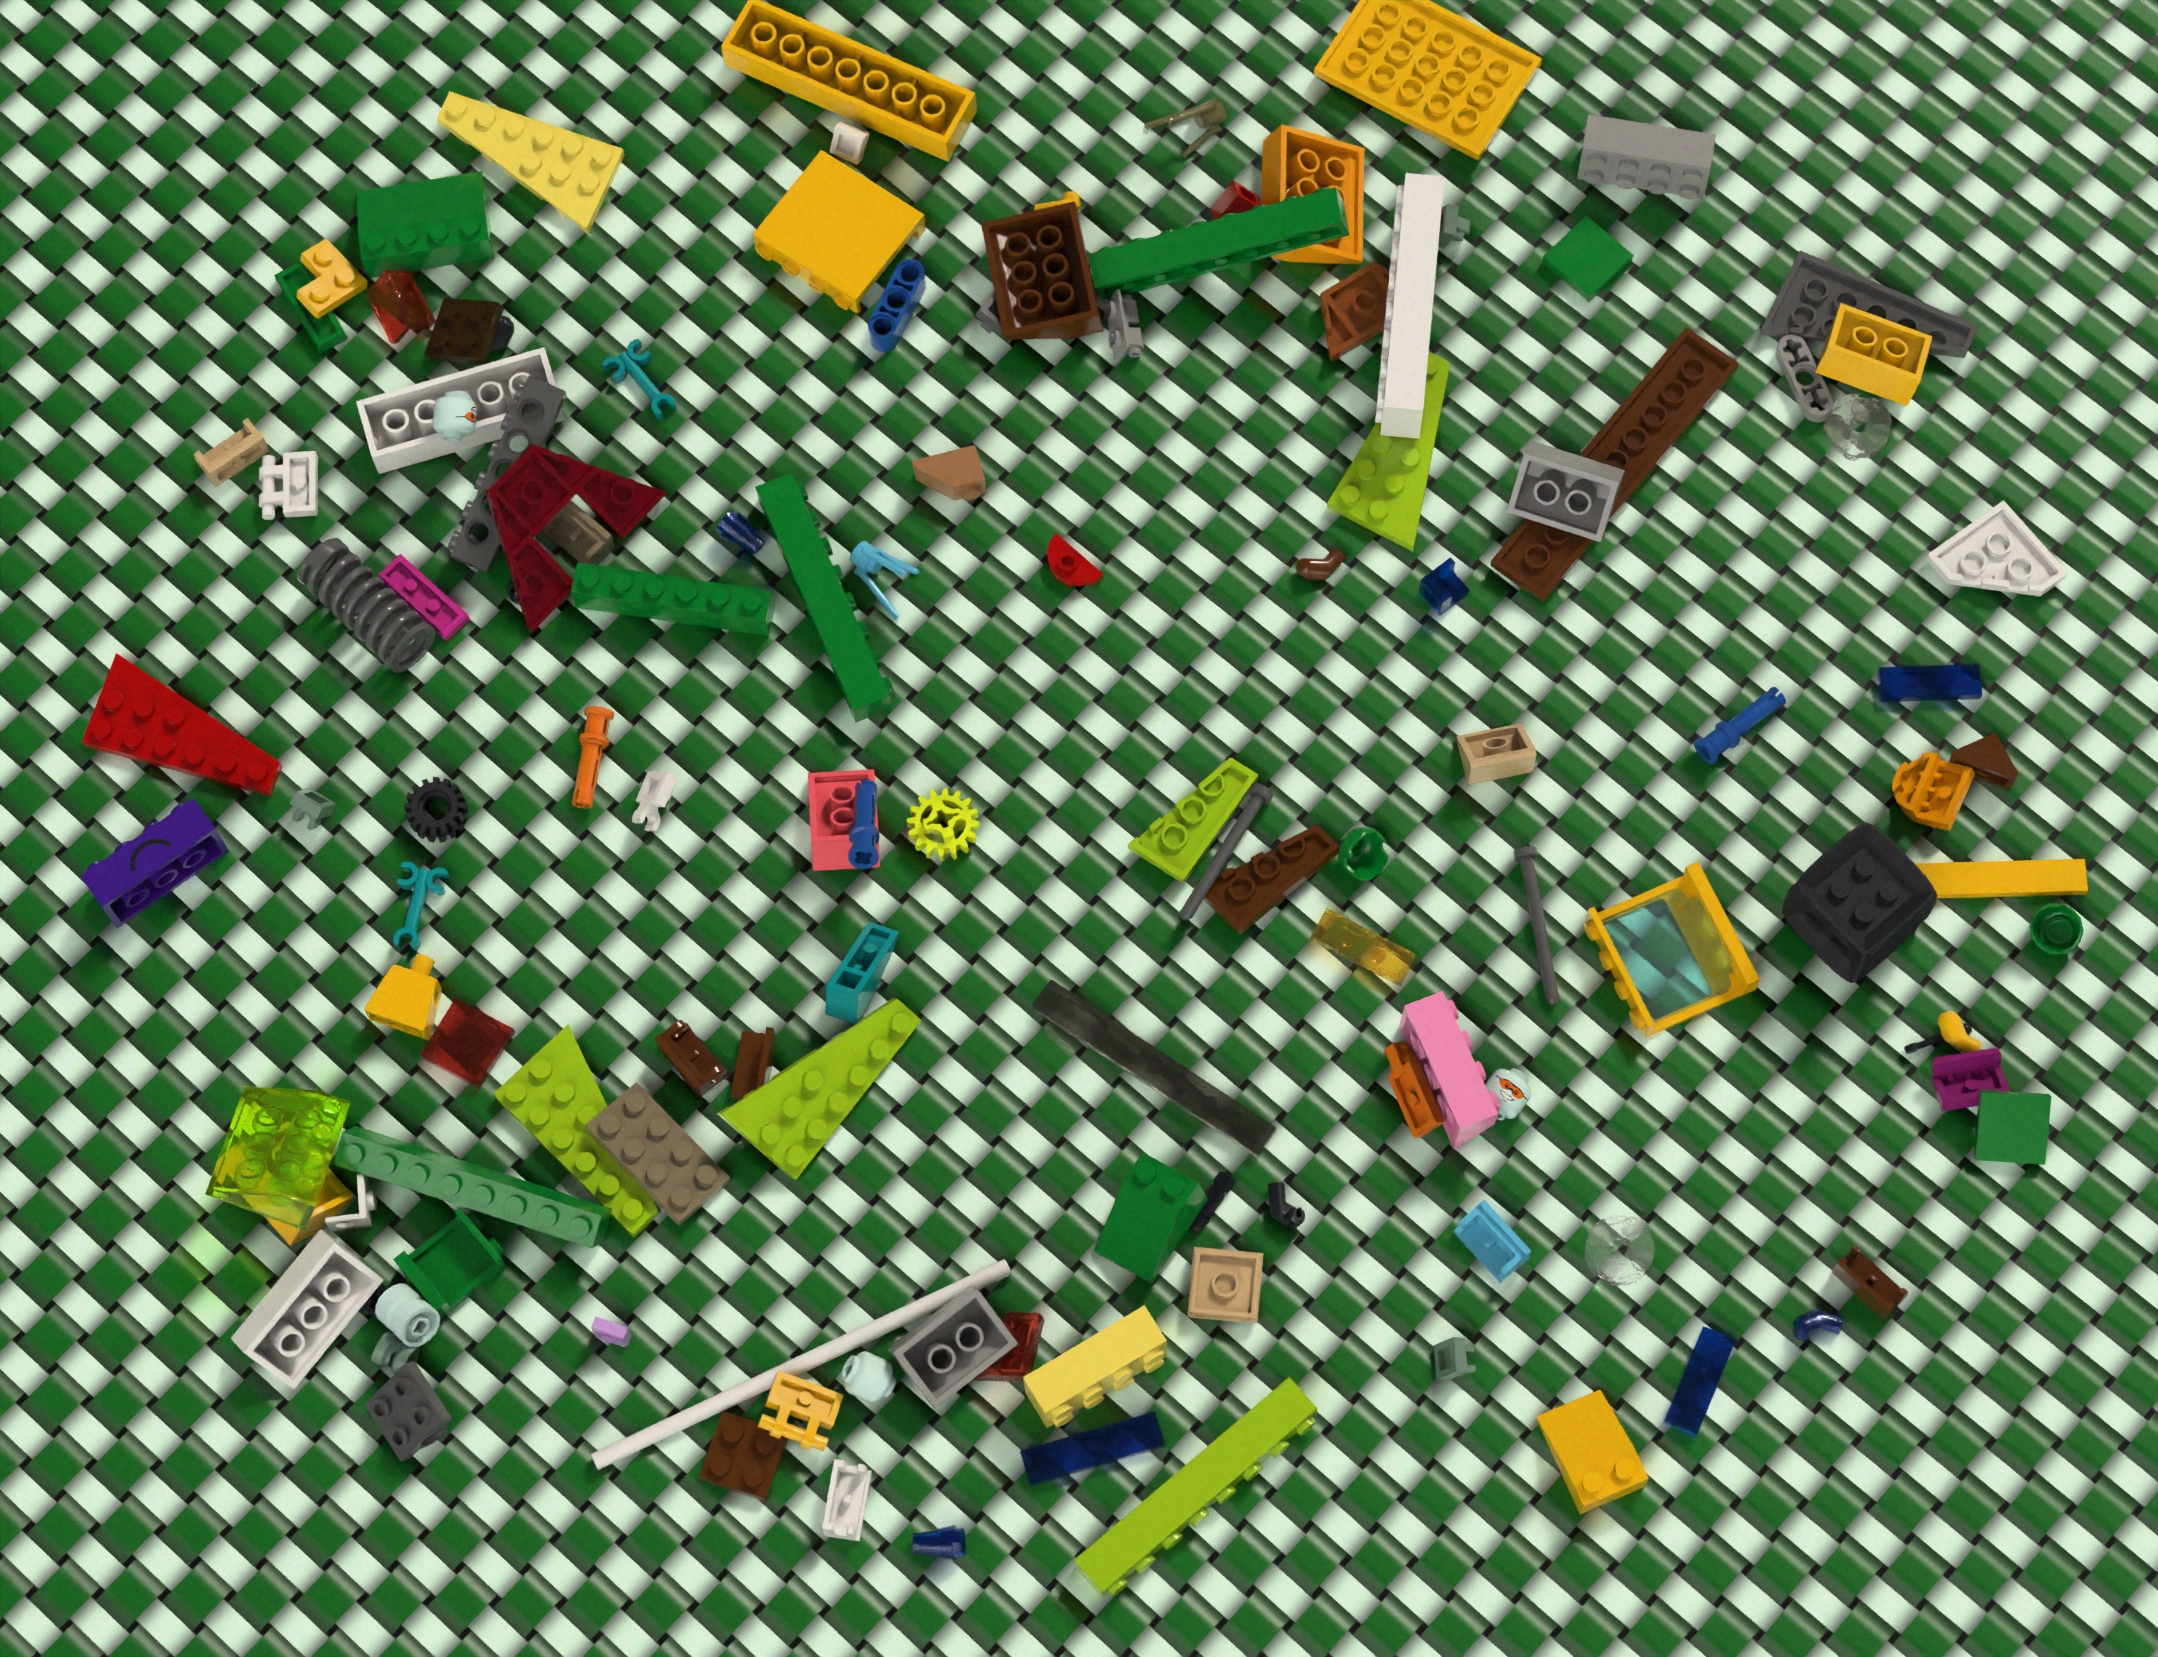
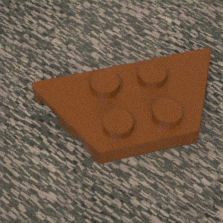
[1320,261,1435,362]

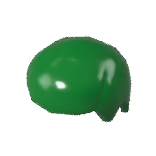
[1338,826,1389,882]
[2029,903,2084,955]

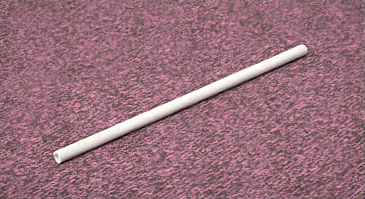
[591,1259,1012,1470]

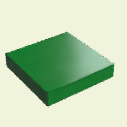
[1542,215,1634,302]
[1973,1090,2051,1165]

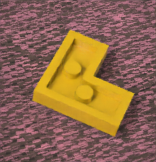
[296,239,368,319]

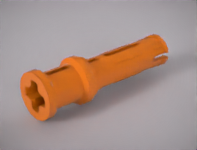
[571,706,615,809]

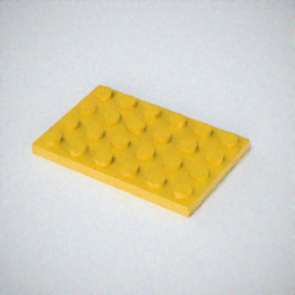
[1314,0,1542,161]

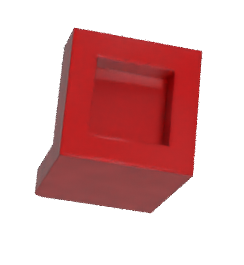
[1211,180,1261,220]

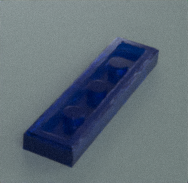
[1020,1411,1165,1487]

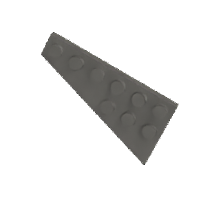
[1760,250,1979,358]

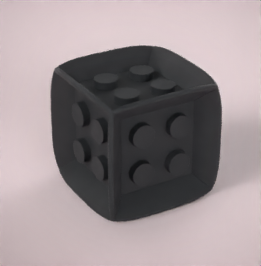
[1782,822,1937,983]

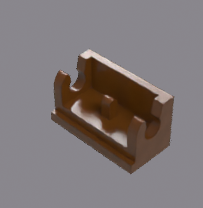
[654,1020,729,1098]
[1831,1244,1909,1320]

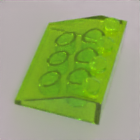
[205,1086,351,1230]

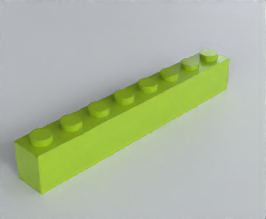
[1074,1377,1318,1599]

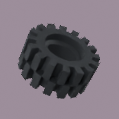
[404,777,468,842]

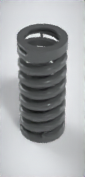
[297,538,436,673]

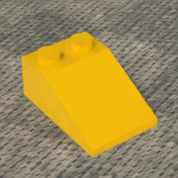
[1536,1390,1649,1514]

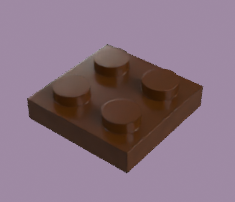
[699,1411,789,1502]

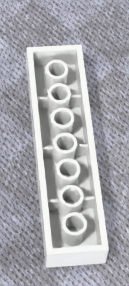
[1375,173,1445,439]

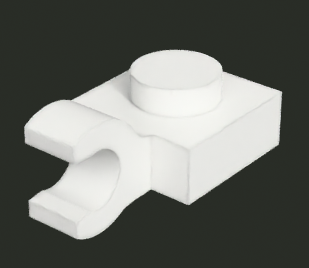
[632,771,677,831]

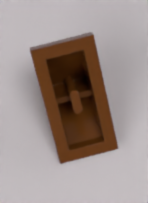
[1948,733,2018,790]

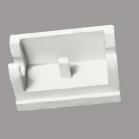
[822,1459,872,1541]

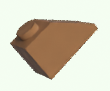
[912,445,986,501]

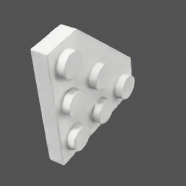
[1926,500,2068,596]

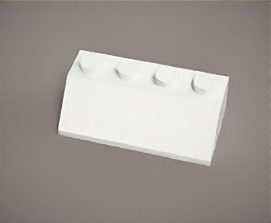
[231,1229,383,1389]

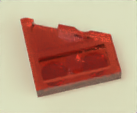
[972,1312,1045,1382]

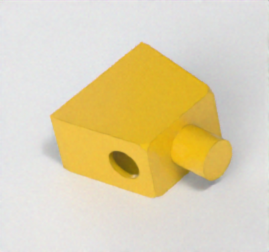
[364,954,442,1041]

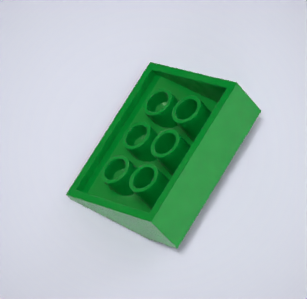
[356,171,495,278]

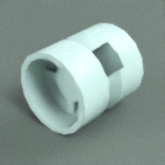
[375,1283,440,1347]

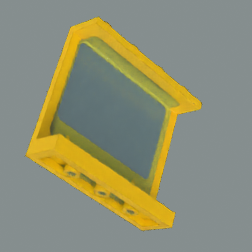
[1584,862,1760,1038]

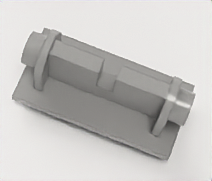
[1104,289,1144,362]

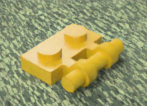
[757,1370,843,1452]

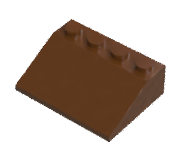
[981,201,1103,340]

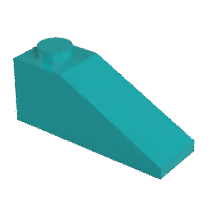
[825,922,899,1024]

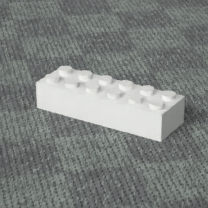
[356,347,566,474]

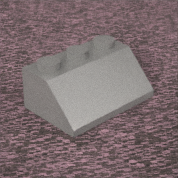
[1507,441,1625,542]
[888,1285,1018,1409]

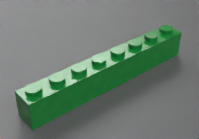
[1089,187,1350,301]
[755,473,895,723]
[334,1126,612,1248]

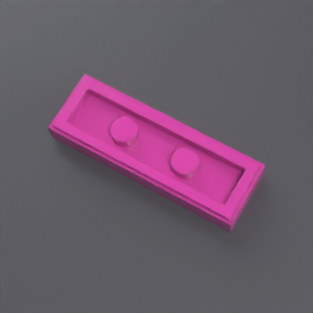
[377,554,470,642]

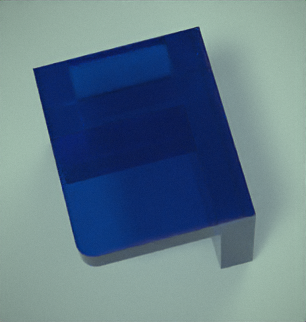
[1419,558,1469,616]

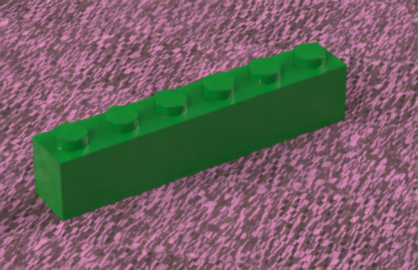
[571,562,775,636]

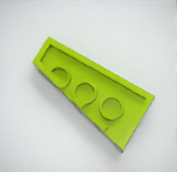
[1128,757,1258,884]

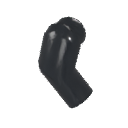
[1268,1182,1305,1228]

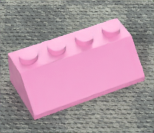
[1399,991,1500,1149]

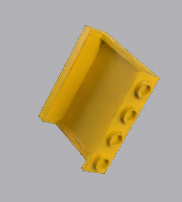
[753,150,926,314]

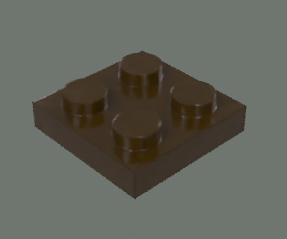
[425,298,504,364]

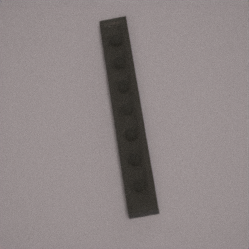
[1032,979,1277,1158]

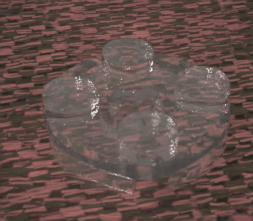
[1824,394,1891,461]
[1584,1215,1655,1286]

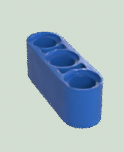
[868,259,926,352]

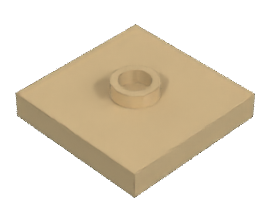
[1188,1247,1263,1324]

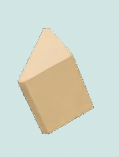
[1456,723,1537,785]

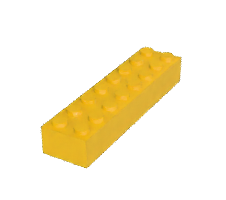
[721,0,977,162]

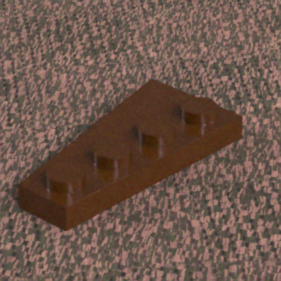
[1194,824,1339,936]

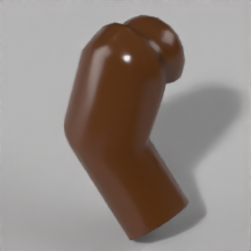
[1296,548,1345,581]

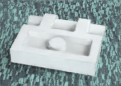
[259,451,318,520]

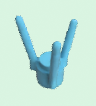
[850,541,919,619]

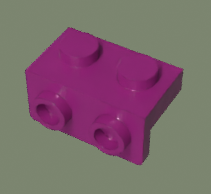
[1931,1048,2010,1111]

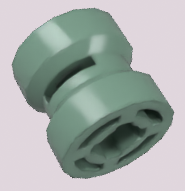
[371,1331,420,1374]

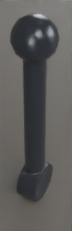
[1904,1023,1972,1054]

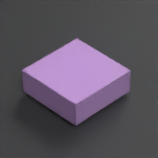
[591,1317,632,1347]

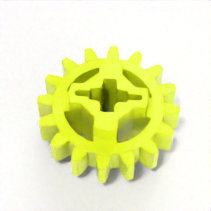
[907,788,980,861]

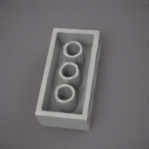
[1577,114,1716,199]

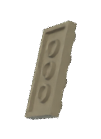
[585,1082,730,1226]

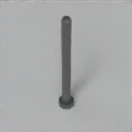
[1180,783,1273,921]
[1513,846,1559,1006]

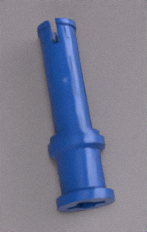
[1694,687,1786,765]
[848,780,880,869]

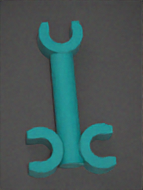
[602,339,677,420]
[393,862,450,952]

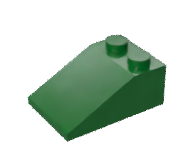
[1094,1152,1208,1284]

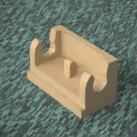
[193,418,270,487]

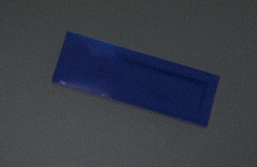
[1877,664,1982,702]
[1663,1326,1736,1437]

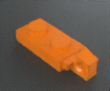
[1384,1042,1445,1138]

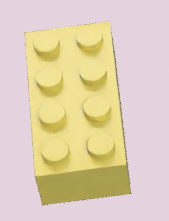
[1023,1305,1167,1428]

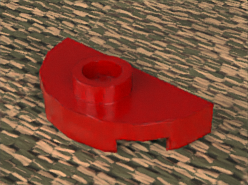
[1047,533,1103,587]

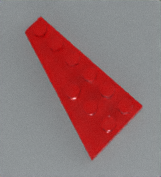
[82,653,282,797]

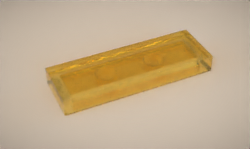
[1311,908,1417,987]

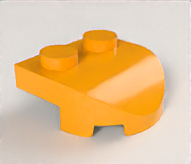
[1892,753,1975,831]

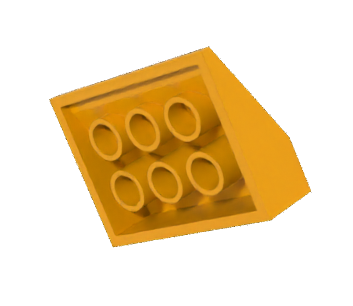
[1261,124,1364,264]

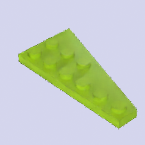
[717,998,922,1180]
[493,1025,659,1238]

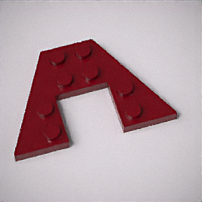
[485,444,667,631]

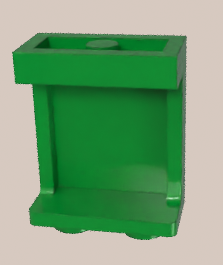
[393,1207,506,1319]

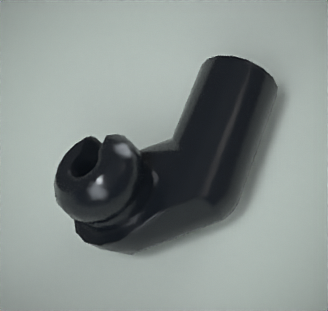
[489,316,514,354]

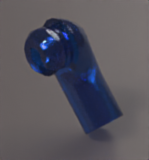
[1792,1310,1844,1341]

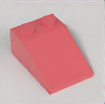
[808,769,880,871]

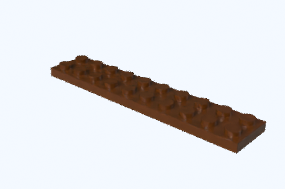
[1490,327,1739,603]

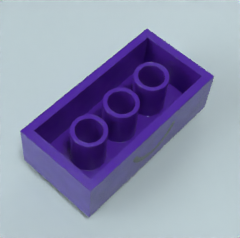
[80,798,229,928]

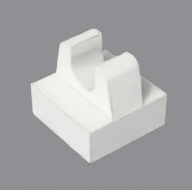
[829,121,870,165]

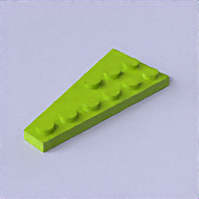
[1327,352,1450,552]

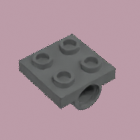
[364,1361,451,1461]

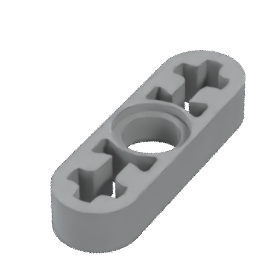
[1776,334,1833,423]

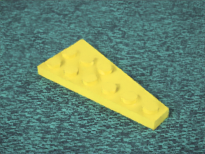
[437,91,625,234]

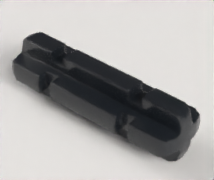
[1189,1171,1235,1234]

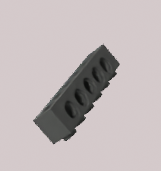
[448,375,567,574]

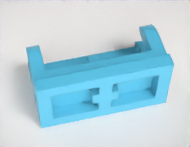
[1454,1200,1531,1284]

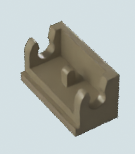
[543,500,615,565]

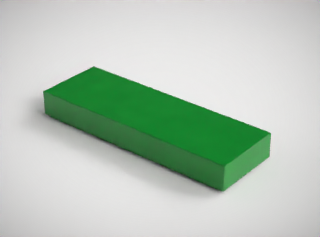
[274,261,348,354]

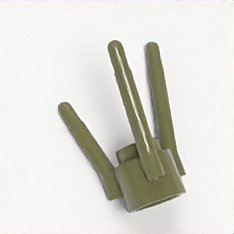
[1144,98,1226,158]

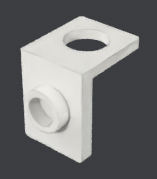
[325,1174,377,1231]

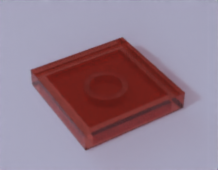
[420,998,515,1089]

